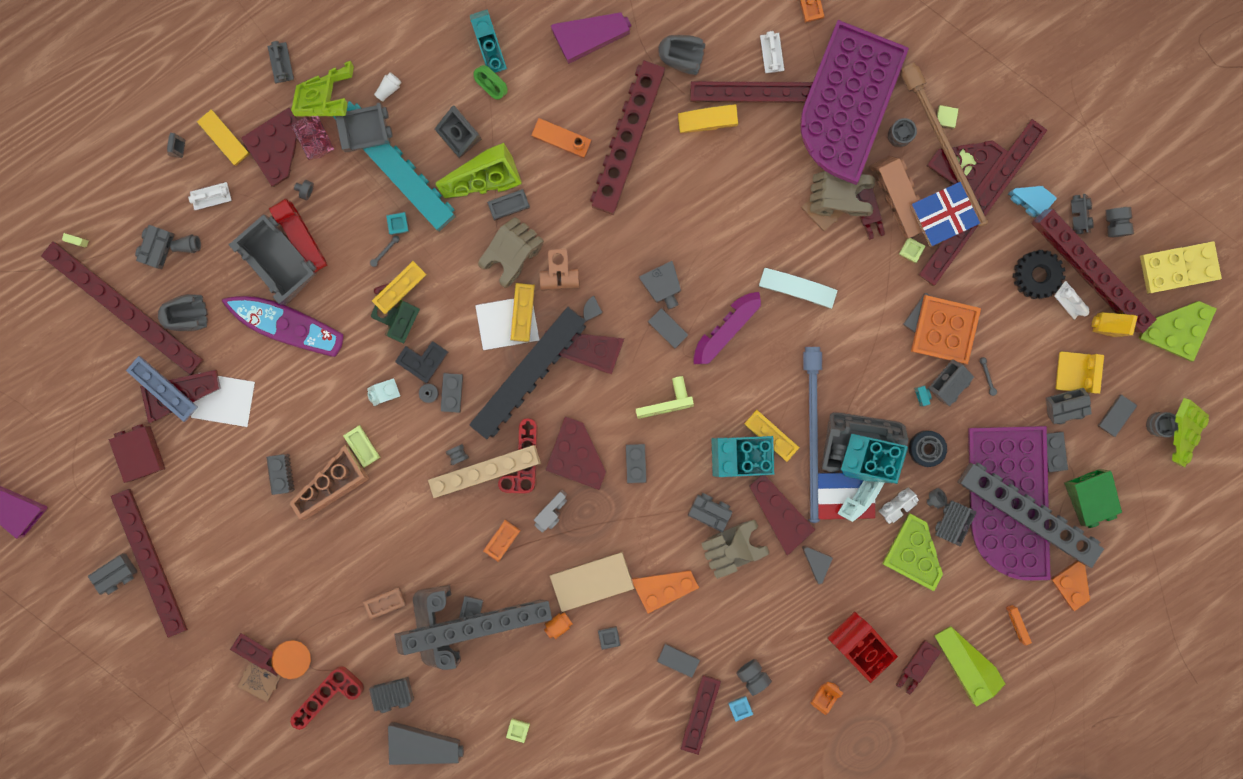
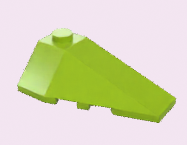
[436,143,522,198]
[934,626,1005,707]

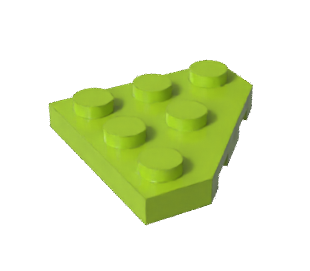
[1138,301,1217,362]
[1172,398,1209,467]
[882,513,943,591]

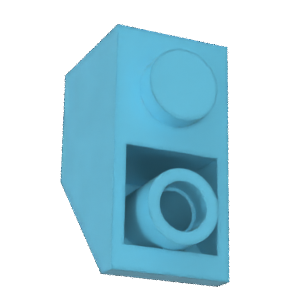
[1008,186,1057,218]

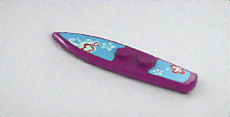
[222,296,344,357]

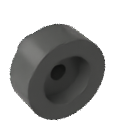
[294,180,314,200]
[419,384,439,403]
[927,488,947,509]

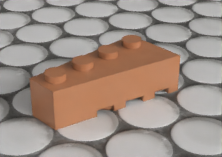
[869,156,923,238]
[290,445,370,520]

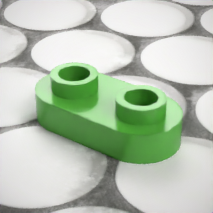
[473,65,508,99]

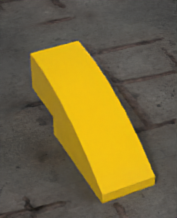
[678,104,738,133]

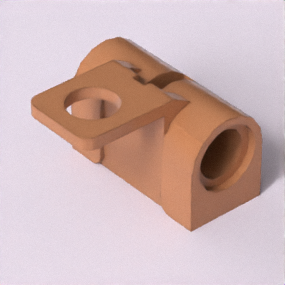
[540,249,580,291]

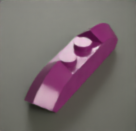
[693,292,761,364]

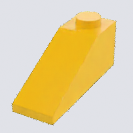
[1092,312,1138,337]

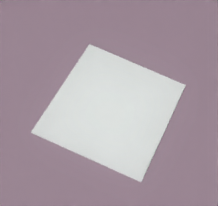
[475,299,539,350]
[191,376,255,427]

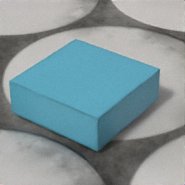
[728,696,753,722]

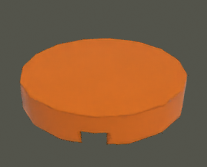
[271,640,311,679]

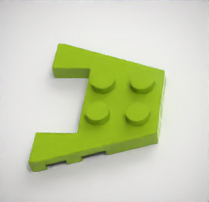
[291,61,354,116]

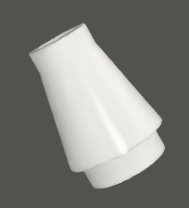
[374,72,402,101]

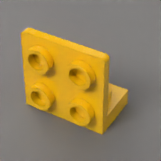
[1055,352,1104,394]

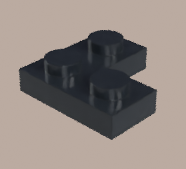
[395,341,449,383]

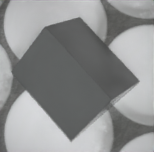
[435,106,482,158]

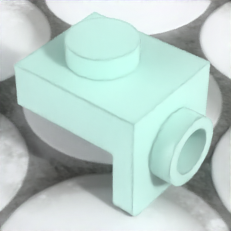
[367,378,400,406]

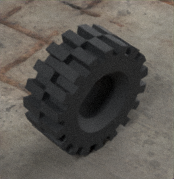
[1013,250,1066,299]

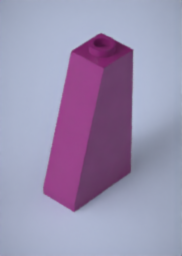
[551,12,632,64]
[0,486,48,539]

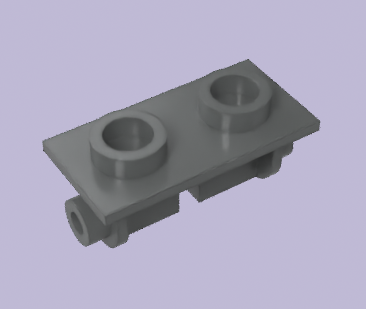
[268,41,294,84]
[1071,194,1094,234]

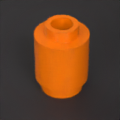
[544,612,573,639]

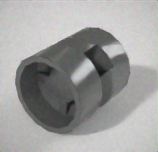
[888,118,917,147]
[1105,207,1134,237]
[1146,412,1178,437]
[736,659,772,696]

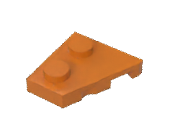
[1051,561,1090,611]

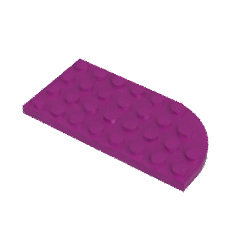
[800,20,909,185]
[968,426,1051,581]

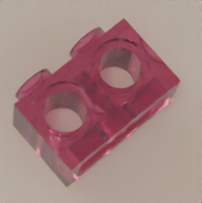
[291,116,335,160]

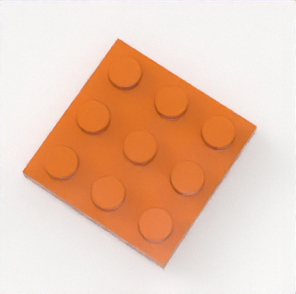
[911,295,981,364]

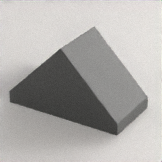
[802,546,833,584]

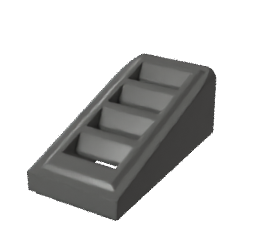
[167,133,185,158]

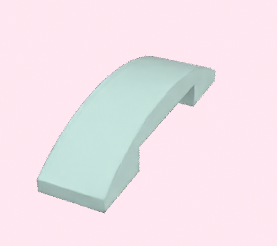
[759,268,838,309]
[838,481,884,522]

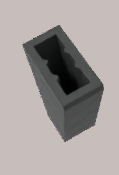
[388,722,464,765]

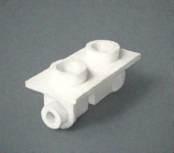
[760,31,784,74]
[188,182,232,210]
[1055,281,1089,319]
[879,488,919,524]

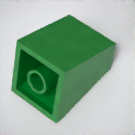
[1064,469,1122,528]

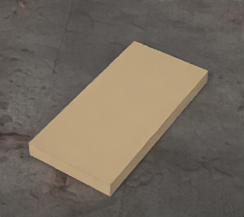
[550,552,635,612]

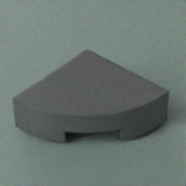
[583,296,602,321]

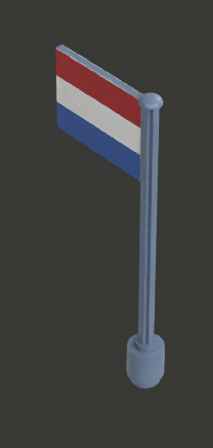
[803,347,875,523]

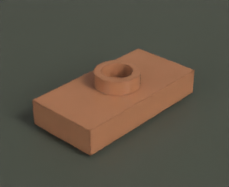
[363,587,407,620]

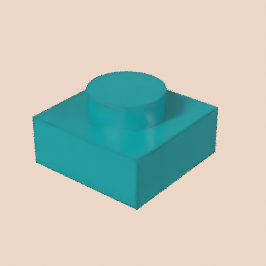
[386,212,409,235]
[914,386,932,406]

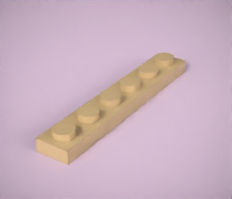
[428,445,541,498]

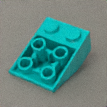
[841,434,908,484]
[711,436,775,477]

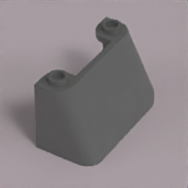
[229,214,317,305]
[822,412,908,472]
[413,585,461,670]

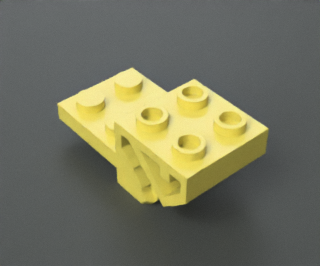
[1140,241,1222,294]

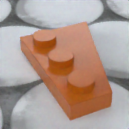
[632,570,699,613]

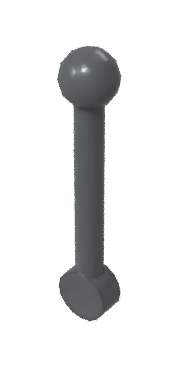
[370,235,400,267]
[980,357,997,396]

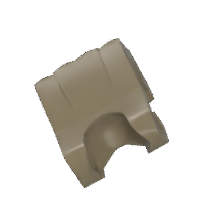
[810,171,876,216]
[478,217,544,288]
[701,520,769,579]

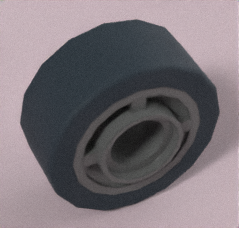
[909,431,947,467]

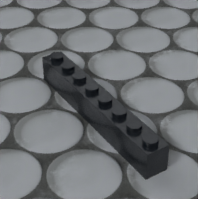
[469,306,586,439]

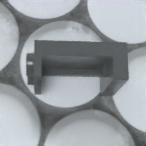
[335,103,393,153]

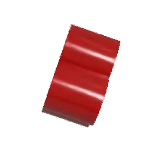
[827,611,898,683]

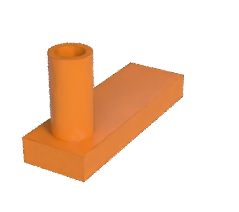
[531,118,592,159]

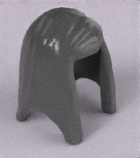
[658,35,705,75]
[158,294,208,331]

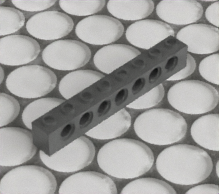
[957,462,1104,568]
[394,599,552,655]

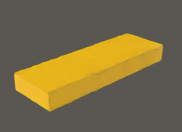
[197,109,250,166]
[372,261,427,315]
[510,283,535,342]
[744,410,800,462]

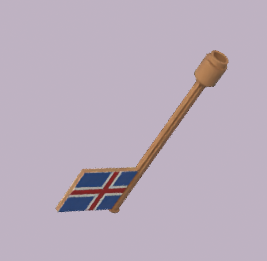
[901,63,988,247]

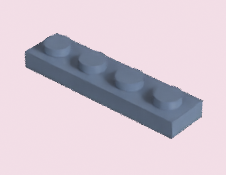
[126,356,198,422]

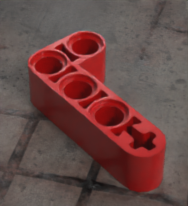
[269,199,328,272]
[498,418,538,494]
[290,666,364,730]

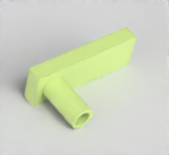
[636,376,694,419]

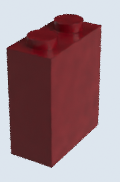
[108,424,166,483]

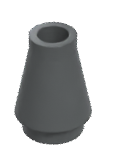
[170,234,201,253]

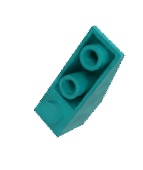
[470,9,507,73]

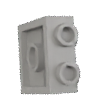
[534,490,568,533]

